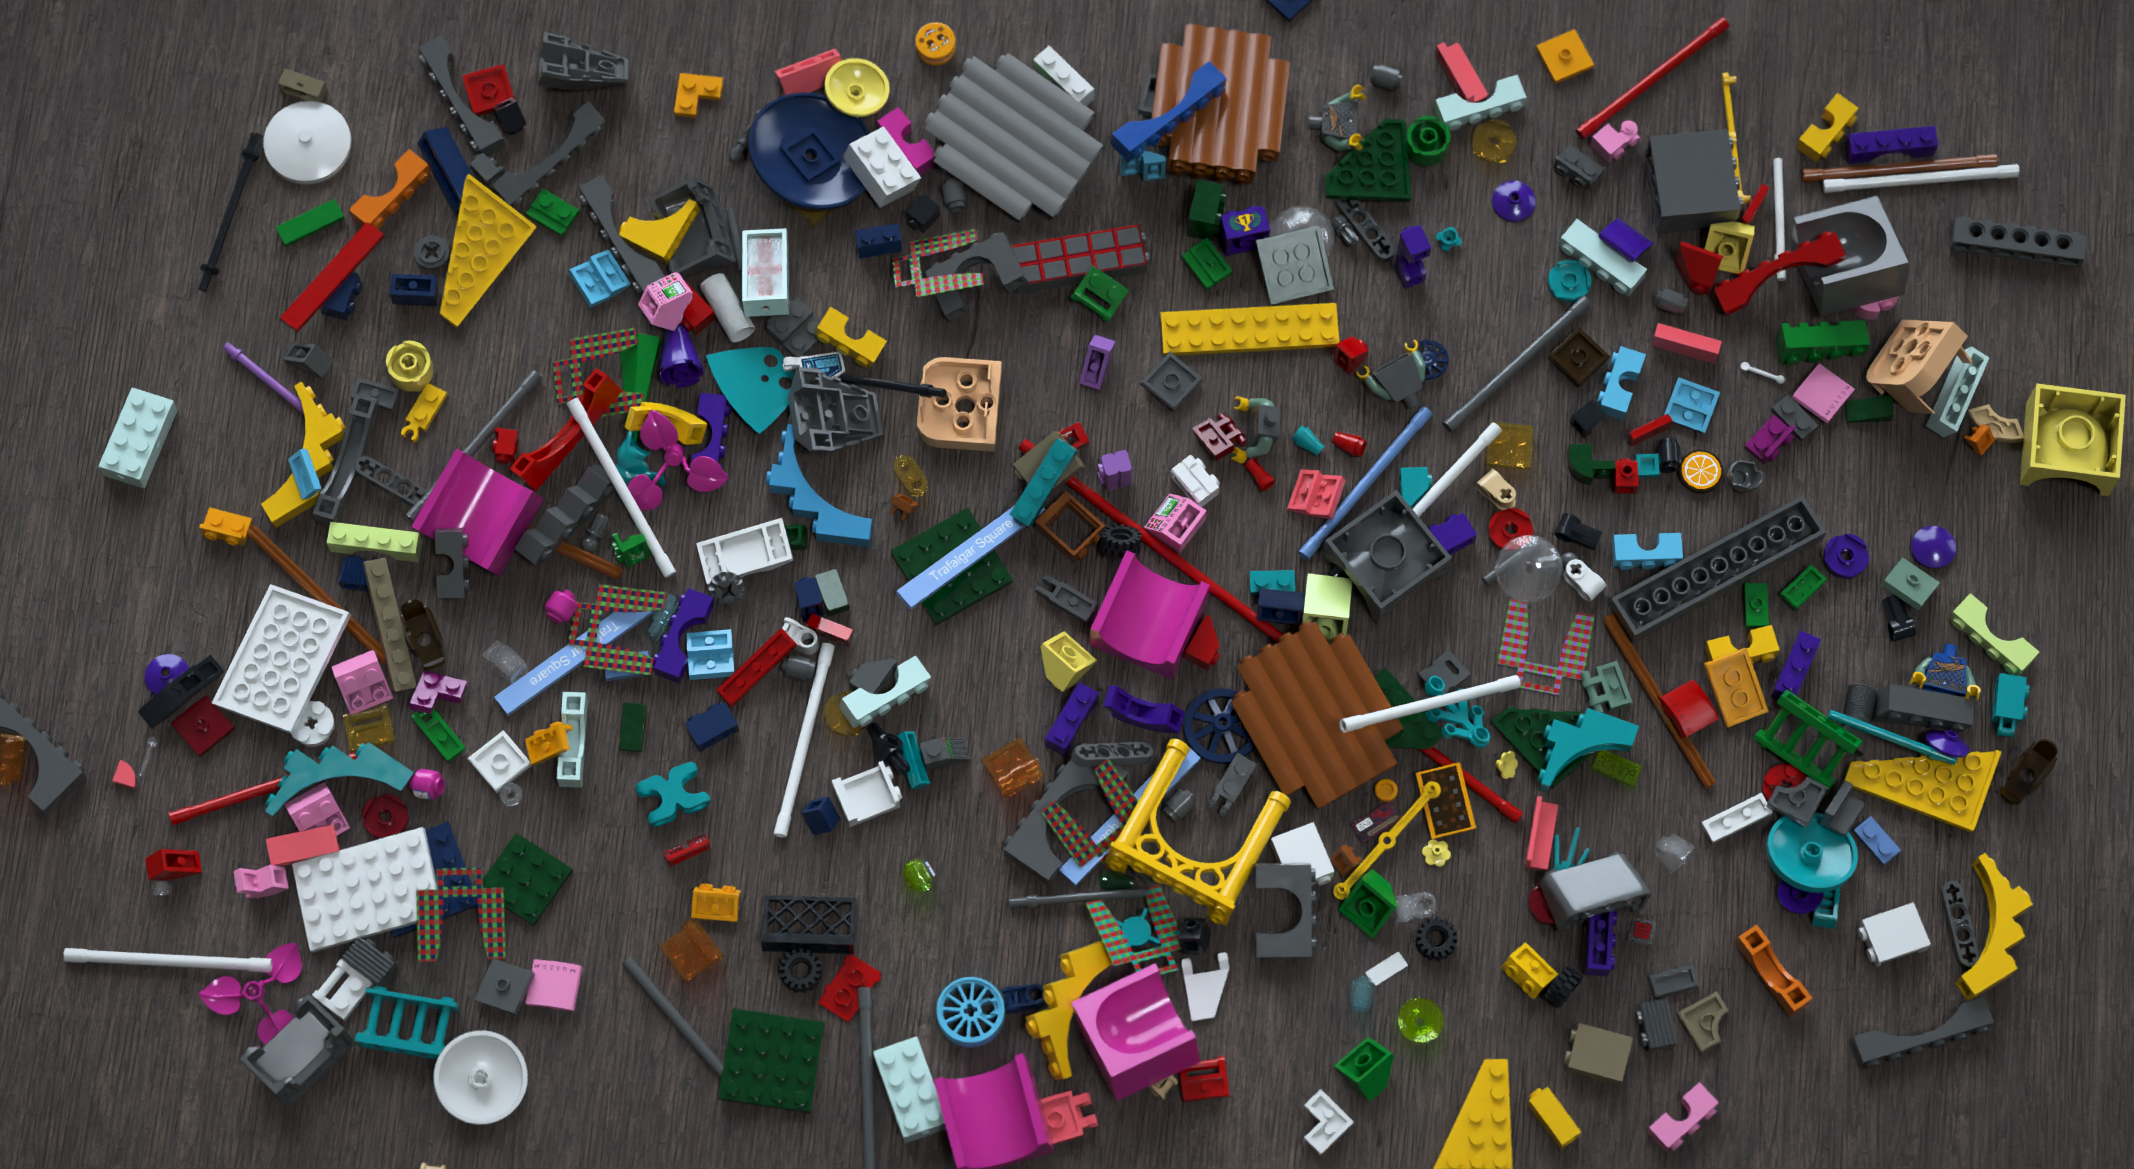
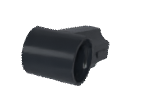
[1554,513,1602,550]
[1882,595,1916,642]

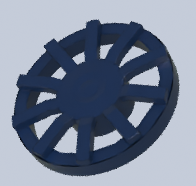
[1412,340,1449,380]

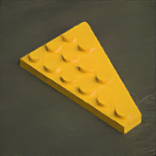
[439,174,537,328]
[1843,750,2001,833]
[1434,1059,1512,1169]

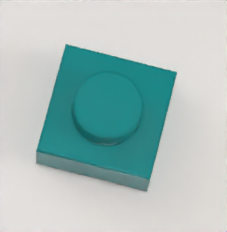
[1635,454,1660,478]

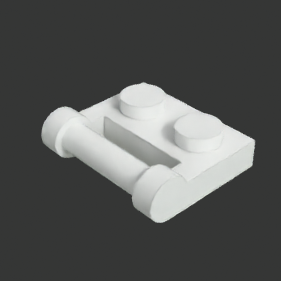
[311,959,373,1021]

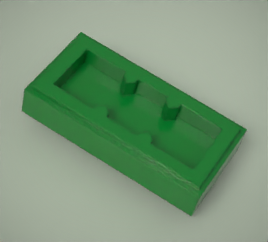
[1780,564,1827,611]
[1744,583,1769,628]

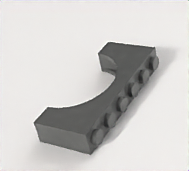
[0,691,87,817]
[1003,742,1128,886]

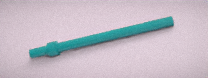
[1827,710,1958,765]

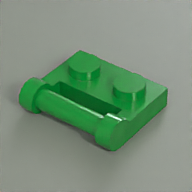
[1071,265,1129,323]

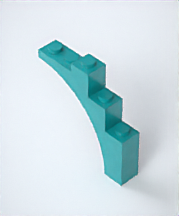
[264,742,415,816]

